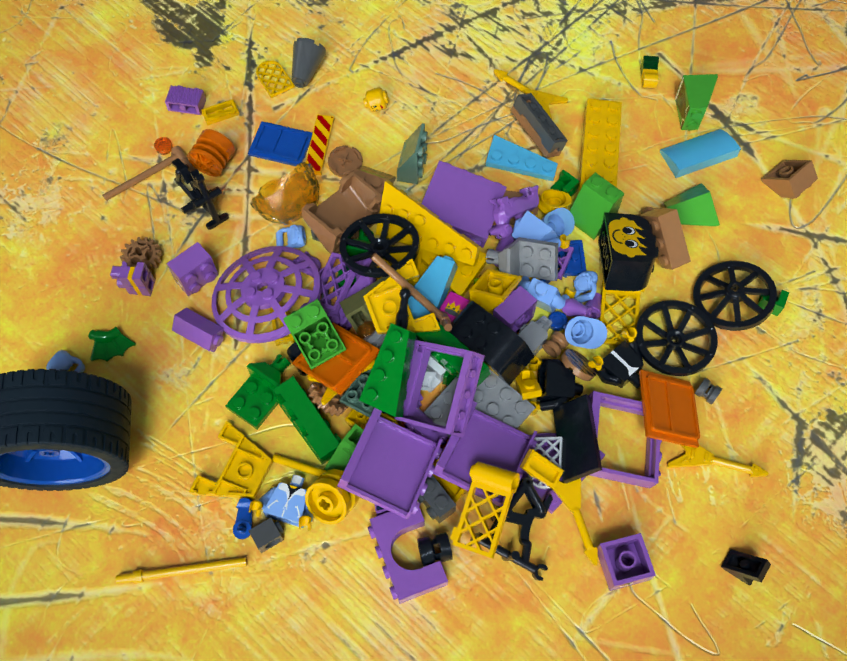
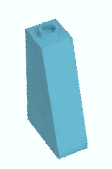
[408,256,458,319]

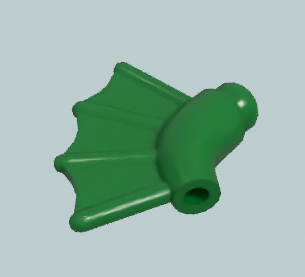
[88,327,136,362]

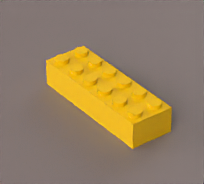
[578,98,622,194]

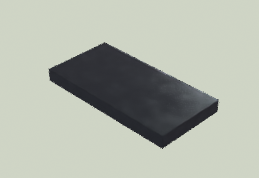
[553,394,602,483]

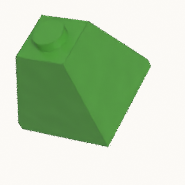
[664,183,720,226]

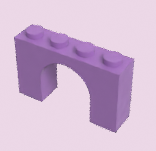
[367,508,448,604]

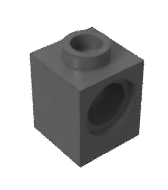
[248,518,284,553]

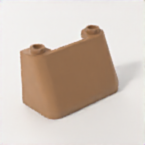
[301,172,382,254]

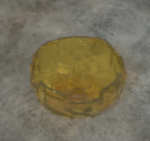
[250,162,320,225]

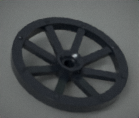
[339,213,420,278]
[693,261,777,331]
[635,300,718,376]

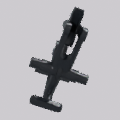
[172,158,229,230]
[470,477,553,581]

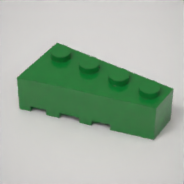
[416,322,490,387]
[359,323,416,417]
[273,376,341,465]

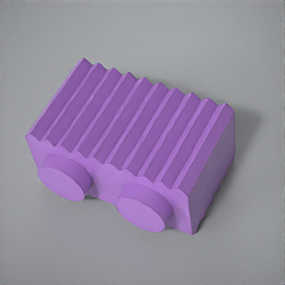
[165,85,206,115]

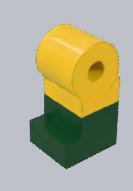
[640,56,659,88]

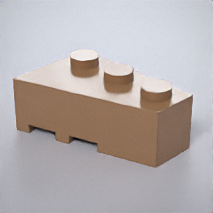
[638,208,691,270]

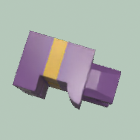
[110,261,155,296]

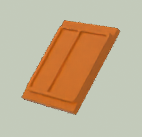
[292,322,380,396]
[639,370,700,448]

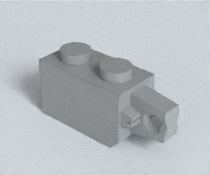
[518,316,553,356]

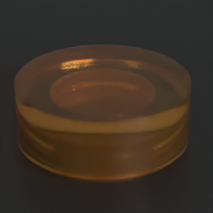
[154,137,173,155]
[356,321,376,339]

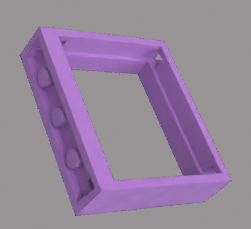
[395,340,485,438]
[589,391,662,489]

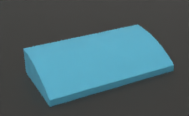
[659,129,741,178]

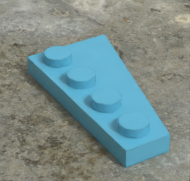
[485,135,558,181]

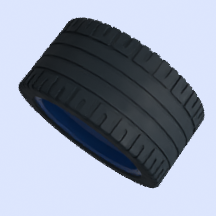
[0,369,132,491]

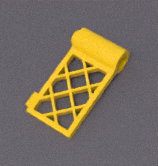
[599,279,645,346]
[450,461,520,559]

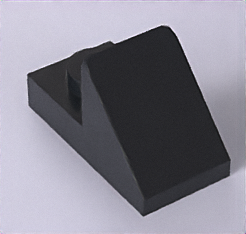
[721,549,771,585]

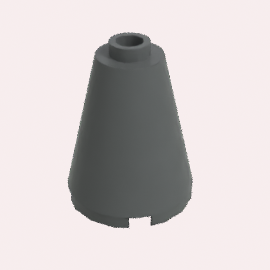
[291,38,326,88]

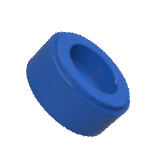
[548,311,567,331]

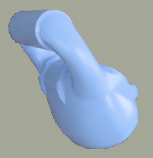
[276,225,306,248]
[574,271,598,303]
[46,350,85,373]

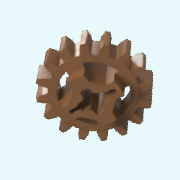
[120,237,162,273]
[308,382,348,416]

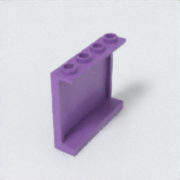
[421,160,507,248]
[433,401,538,507]
[337,408,443,519]

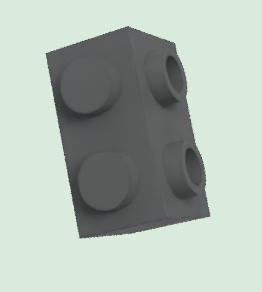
[418,475,456,524]

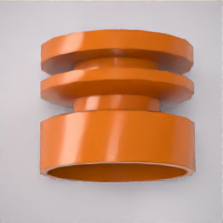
[187,129,235,177]

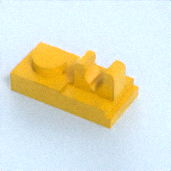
[514,366,542,400]

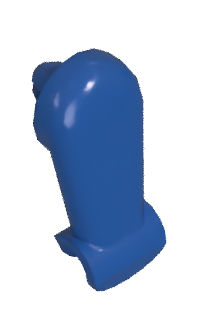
[233,498,253,539]

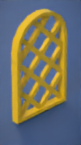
[256,61,295,98]

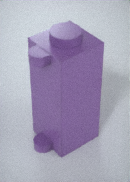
[172,308,224,352]

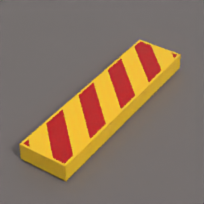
[304,114,334,176]

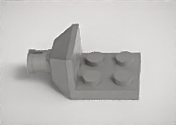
[486,237,558,281]

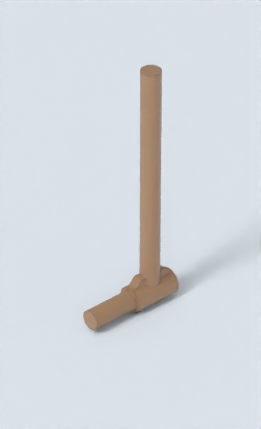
[102,146,195,201]
[370,253,452,331]

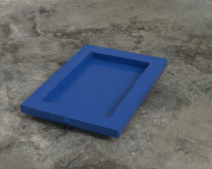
[248,121,312,168]

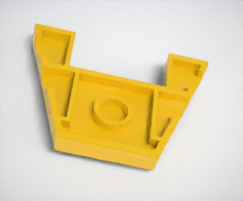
[363,259,440,334]
[189,421,273,499]

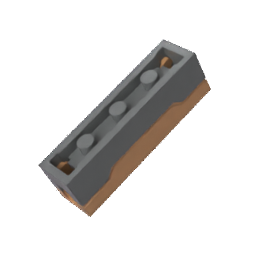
[510,93,568,158]

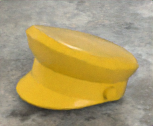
[538,189,572,214]

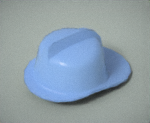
[541,208,575,238]
[563,316,607,349]

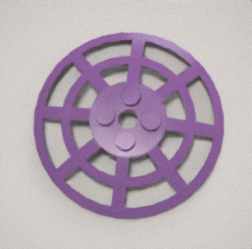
[211,246,322,343]

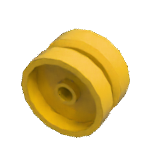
[305,469,360,525]

